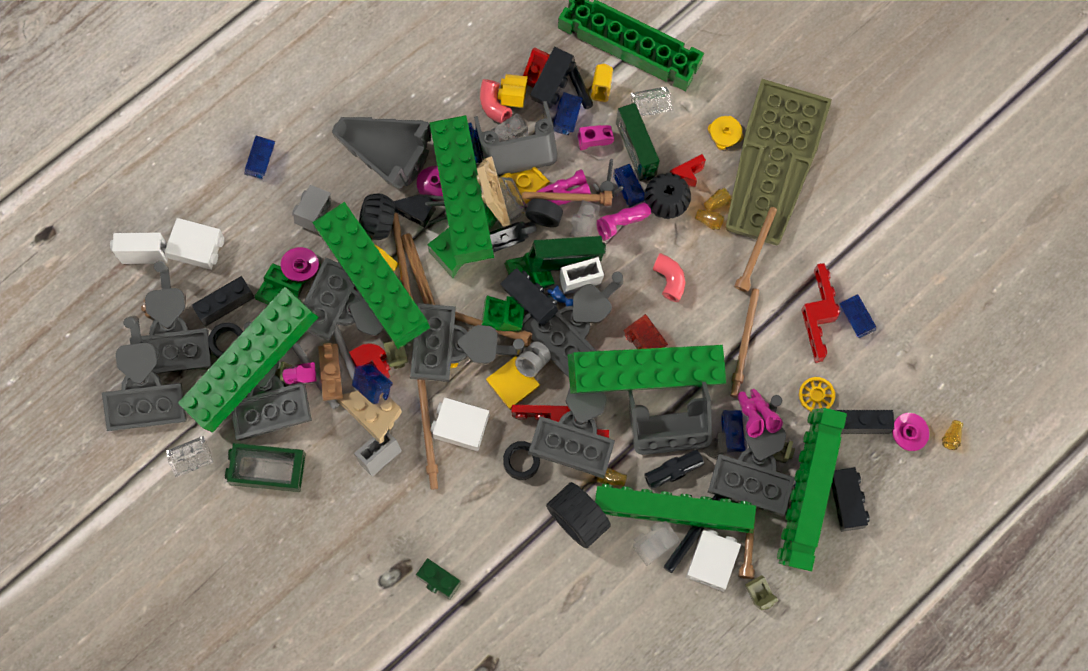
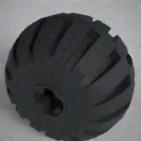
[644,173,691,219]
[359,193,395,240]

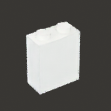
[164,218,224,270]
[110,233,168,264]
[559,257,604,295]
[430,397,490,451]
[686,529,741,592]

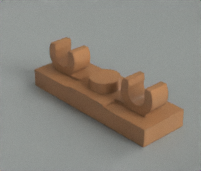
[318,343,343,401]

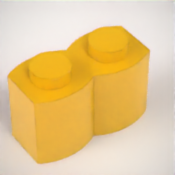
[591,64,613,102]
[498,74,528,108]

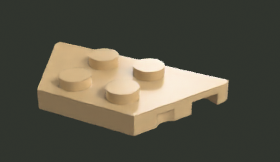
[477,156,511,227]
[337,386,402,444]

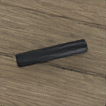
[569,66,593,109]

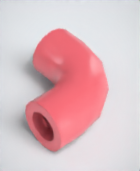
[480,79,512,125]
[653,253,686,302]

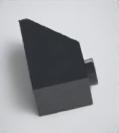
[394,195,436,228]

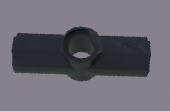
[644,449,704,490]

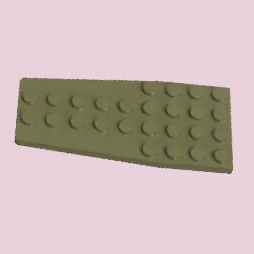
[725,79,832,245]

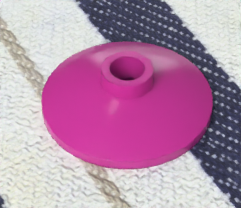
[416,166,443,201]
[281,247,319,282]
[892,413,929,451]

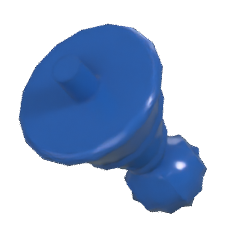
[547,285,573,307]

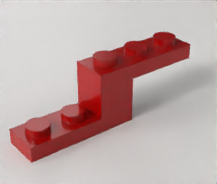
[801,263,840,363]
[512,405,609,438]

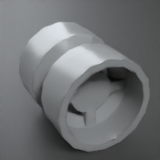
[515,342,551,377]

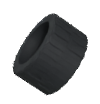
[546,482,611,548]

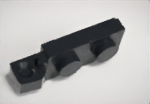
[490,221,537,252]

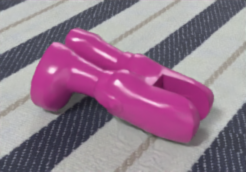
[537,169,591,206]
[596,203,651,241]
[738,389,783,438]

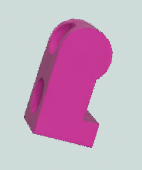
[577,125,614,150]
[283,362,317,384]

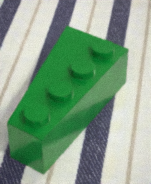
[427,203,498,278]

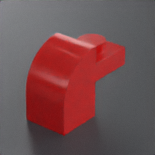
[349,343,391,381]

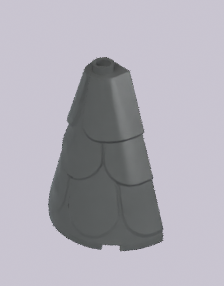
[332,117,431,188]

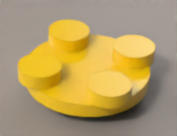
[707,116,744,150]

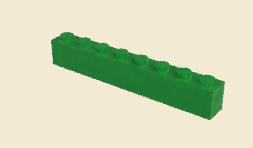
[595,484,756,533]

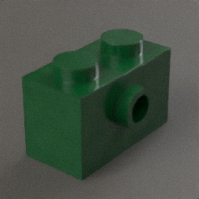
[416,558,461,600]

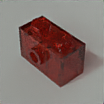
[623,314,668,349]

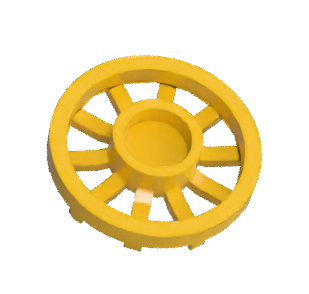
[798,377,835,412]

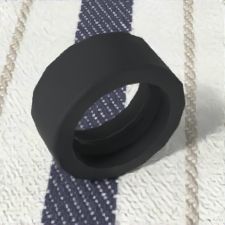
[525,198,563,228]
[208,322,243,358]
[503,441,540,480]

